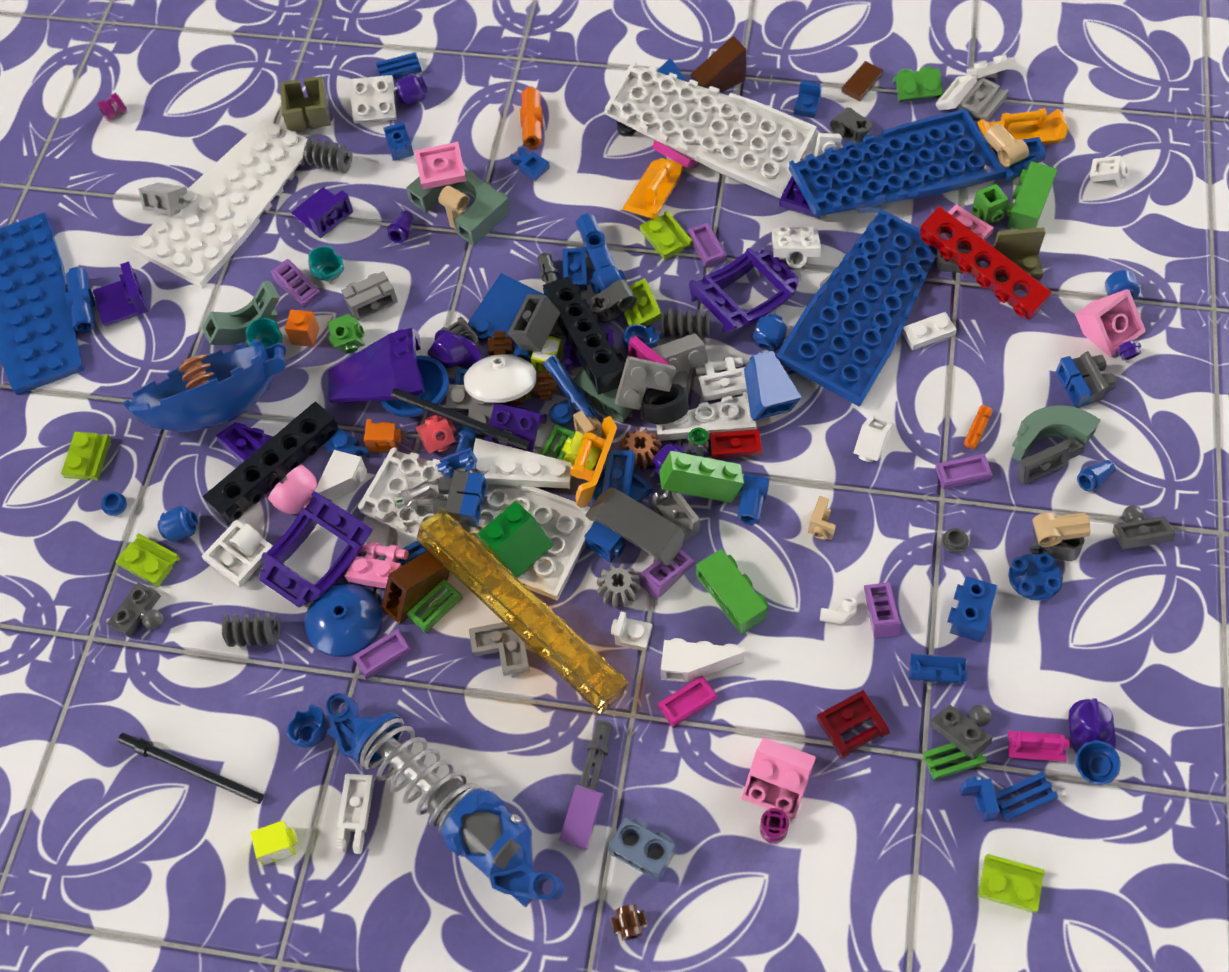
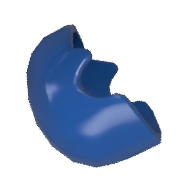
[622,324,660,350]
[286,705,329,748]
[1075,740,1121,786]

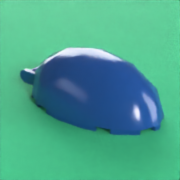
[123,340,286,433]

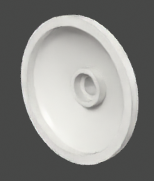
[464,354,537,403]

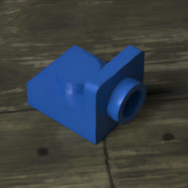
[793,81,822,119]
[960,776,1000,821]

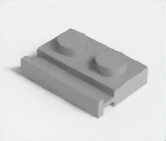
[958,77,1009,121]

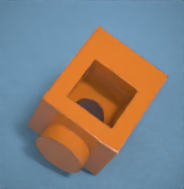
[364,419,403,452]

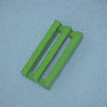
[540,425,576,460]
[407,579,463,634]
[923,743,987,781]

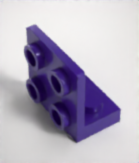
[291,187,353,239]
[93,261,148,326]
[486,403,548,453]

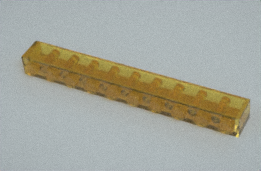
[417,509,628,714]

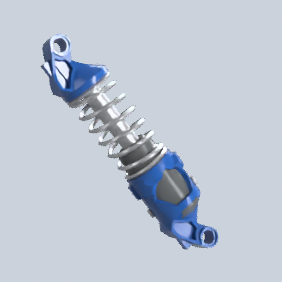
[325,693,564,907]

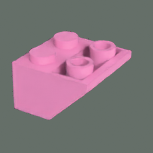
[741,737,816,819]

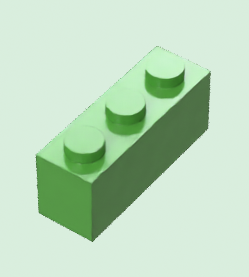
[1006,161,1057,229]
[659,451,744,503]
[696,549,768,635]

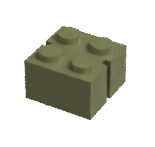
[280,76,330,131]

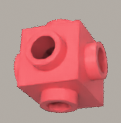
[416,415,457,453]

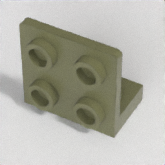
[993,228,1046,282]

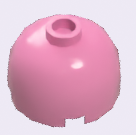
[268,465,318,514]

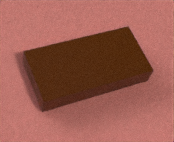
[841,61,883,102]

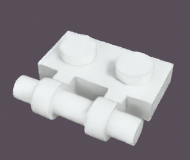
[694,356,747,402]

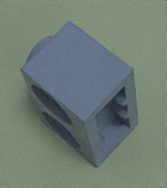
[608,817,676,882]

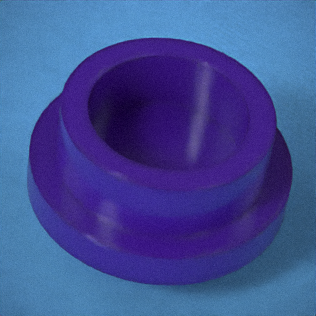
[1116,340,1142,361]

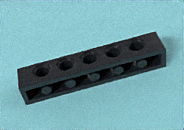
[543,276,625,395]
[202,401,339,526]

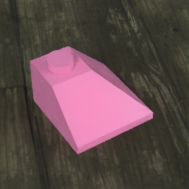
[1075,290,1146,357]

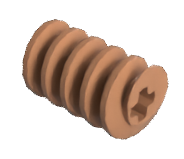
[179,354,214,390]

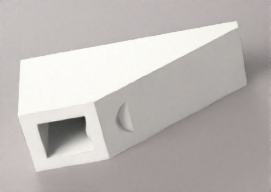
[661,638,745,683]

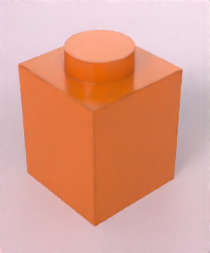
[284,309,319,347]

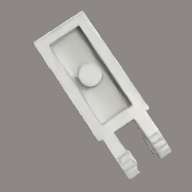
[336,774,375,854]

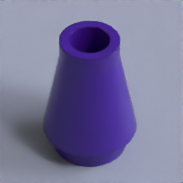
[387,211,413,243]

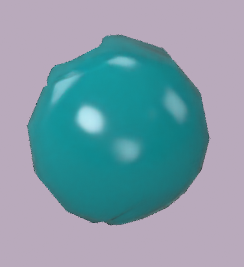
[308,246,344,281]
[246,318,283,348]

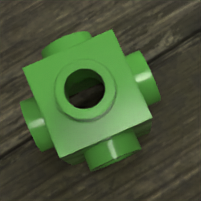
[972,184,1009,224]
[327,314,365,354]

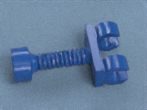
[438,426,478,477]

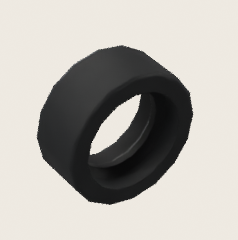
[641,383,689,425]

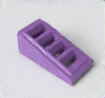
[271,259,321,307]
[639,549,695,599]
[864,582,901,638]

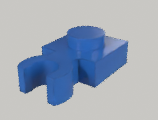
[510,147,550,181]
[324,428,370,458]

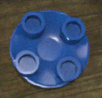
[1008,553,1063,600]

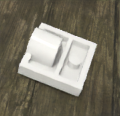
[349,75,397,124]
[772,226,821,269]
[201,519,273,587]

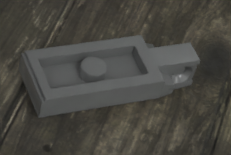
[1018,437,1085,484]

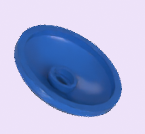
[380,356,449,417]
[304,583,383,657]

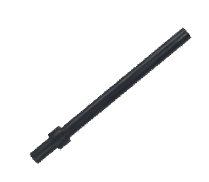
[391,388,530,450]
[118,732,264,804]

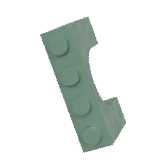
[406,169,510,246]

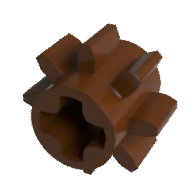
[488,331,513,356]
[532,371,558,401]
[611,905,648,941]

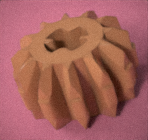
[620,428,661,470]

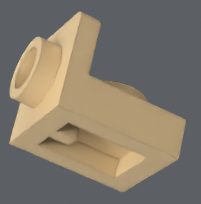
[573,410,602,438]
[808,496,836,540]

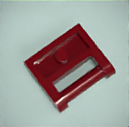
[816,690,890,760]

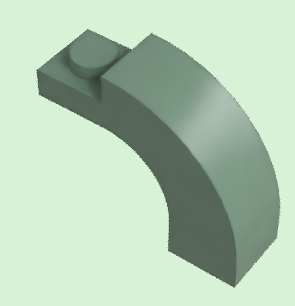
[202,281,280,345]
[1012,405,1101,461]

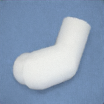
[820,598,857,624]

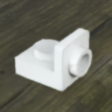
[814,133,842,157]
[1090,155,1128,187]
[611,612,652,651]

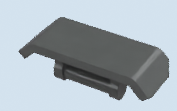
[585,488,684,566]

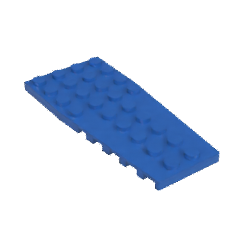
[788,109,1006,217]
[776,209,938,407]
[0,212,84,395]

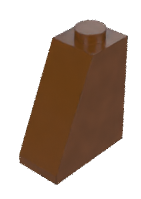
[691,36,746,93]
[382,547,452,624]

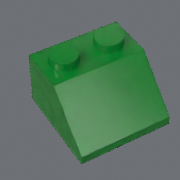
[477,501,553,579]

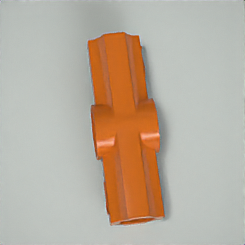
[520,87,543,149]

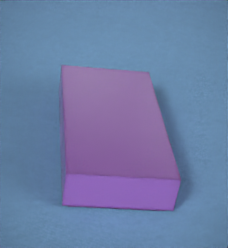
[687,222,727,268]
[935,453,993,489]
[352,629,412,680]
[559,785,604,850]

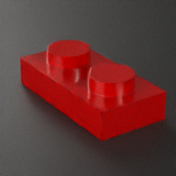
[710,429,762,459]

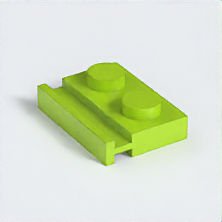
[640,211,692,261]
[624,278,662,327]
[61,432,111,481]
[115,533,180,588]
[977,854,1045,914]

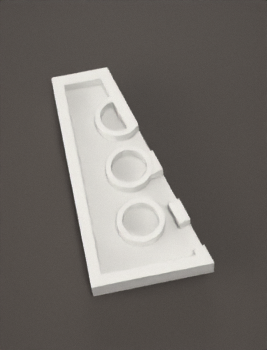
[656,391,756,441]
[470,438,572,489]

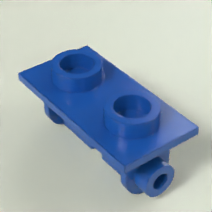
[908,653,967,684]

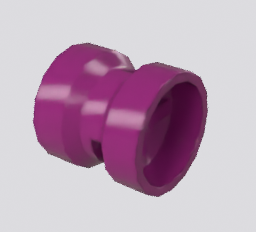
[97,92,127,122]
[760,808,789,844]

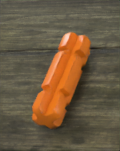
[964,405,992,450]

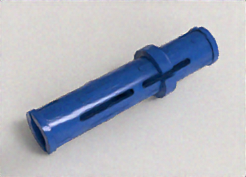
[542,354,598,418]

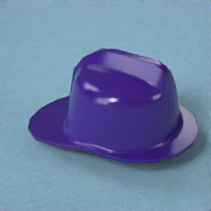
[427,329,482,369]
[1068,698,1116,754]

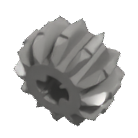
[597,563,641,608]

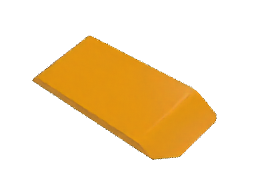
[977,108,1068,151]
[622,158,684,219]
[570,416,617,508]

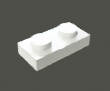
[966,54,1017,78]
[901,312,957,351]

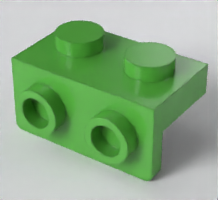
[893,66,943,102]

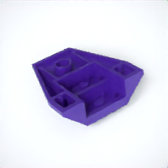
[328,328,424,403]

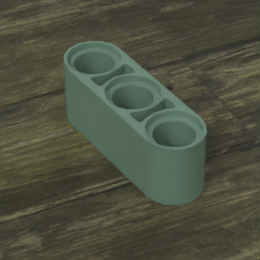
[573,369,635,423]

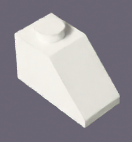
[853,416,893,462]
[315,450,367,501]

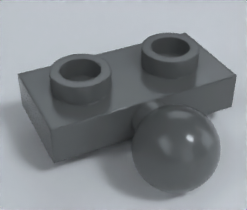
[1113,505,1175,550]
[107,582,164,638]
[931,704,992,759]

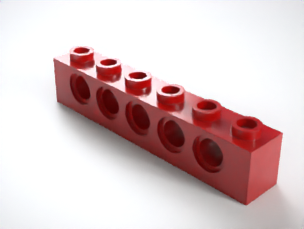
[919,206,1052,320]

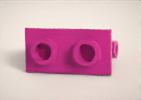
[1008,731,1069,762]

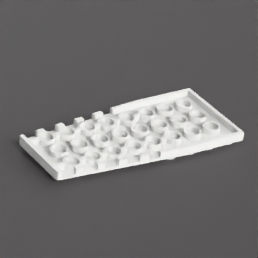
[605,60,817,198]
[131,119,308,288]
[358,447,596,601]

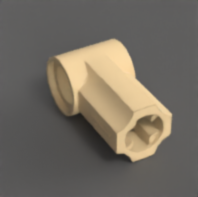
[985,123,1029,167]
[439,186,469,229]
[1032,512,1091,547]

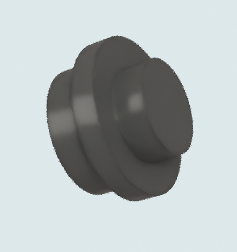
[942,528,969,554]

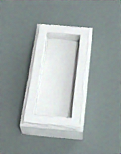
[935,75,977,110]

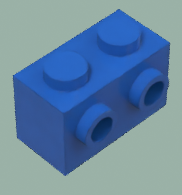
[947,576,998,642]

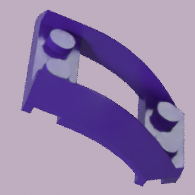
[689,248,800,332]
[259,491,373,607]

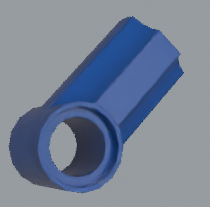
[737,473,770,525]

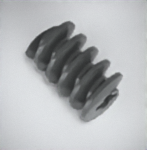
[303,137,353,173]
[661,308,711,340]
[222,613,281,647]

